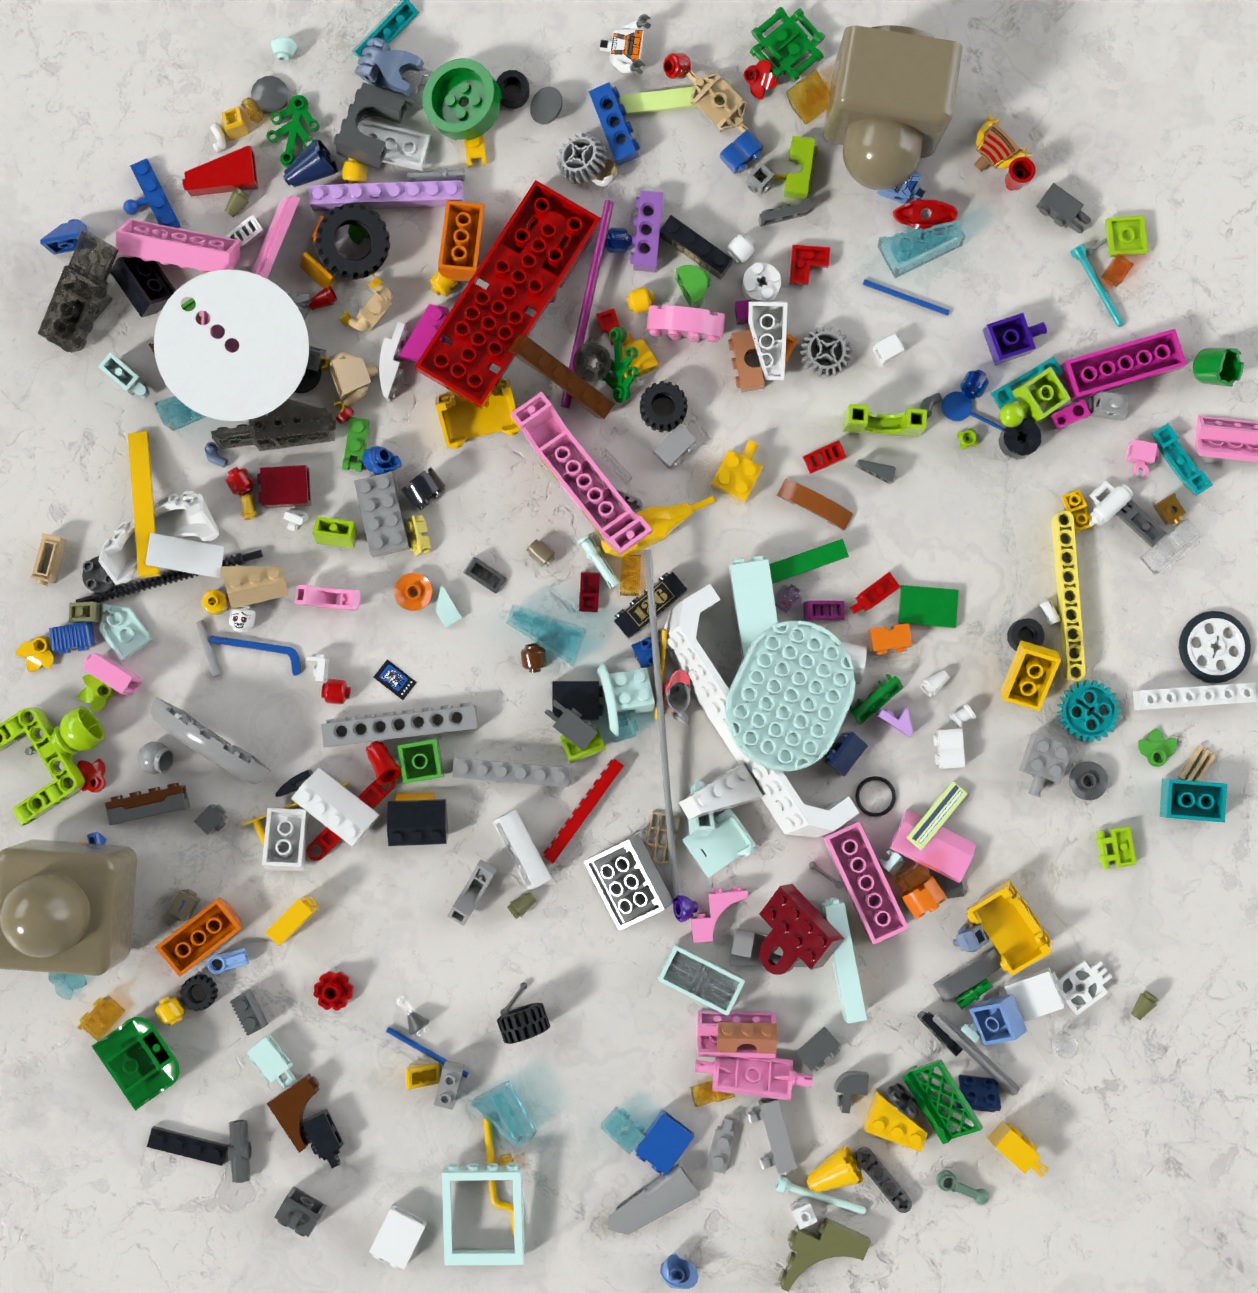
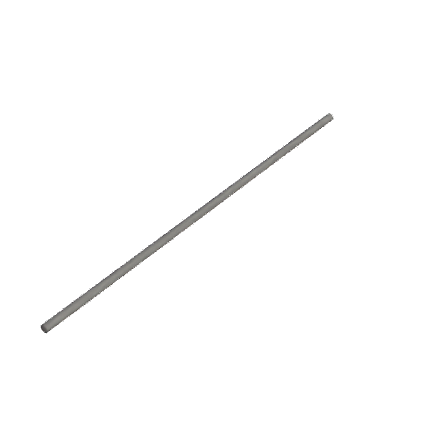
[644,550,679,897]

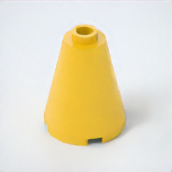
[806,1145,863,1193]

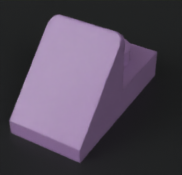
[876,707,913,737]

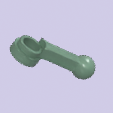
[936,1170,989,1205]

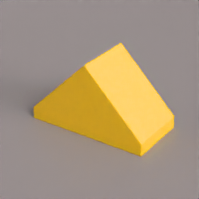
[221,107,249,140]
[406,1063,440,1090]

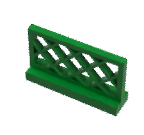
[902,1059,983,1144]

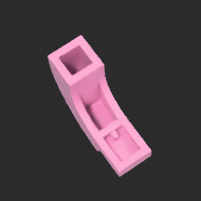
[295,585,361,611]

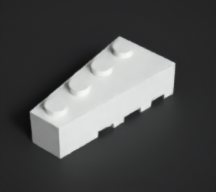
[679,763,763,819]

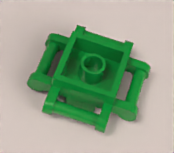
[750,7,825,82]

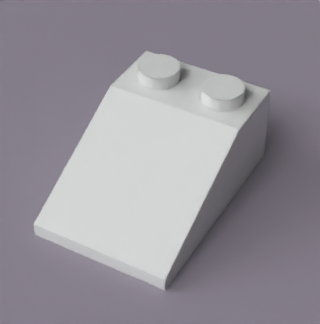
[262,808,307,871]

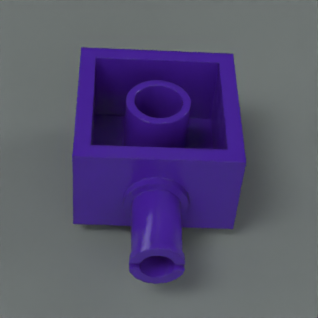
[983,313,1047,365]

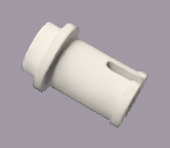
[1040,600,1061,626]

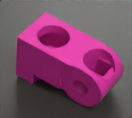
[1051,399,1091,430]

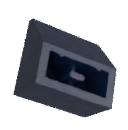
[824,731,868,776]

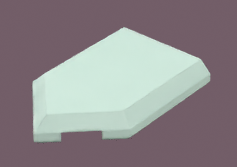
[99,604,153,661]

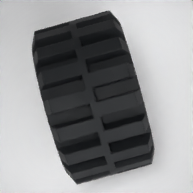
[640,381,688,433]
[497,1003,550,1044]

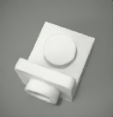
[306,654,329,682]

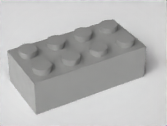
[354,472,411,558]

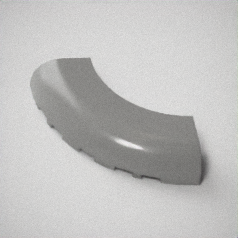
[151,697,271,784]

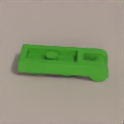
[342,417,370,472]

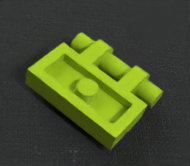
[1096,826,1137,869]

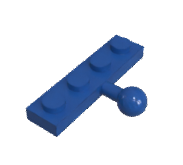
[123,158,181,228]

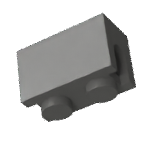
[653,423,697,469]

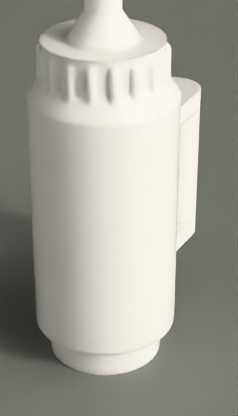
[1088,481,1133,526]

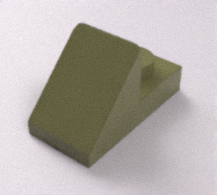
[69,602,101,623]

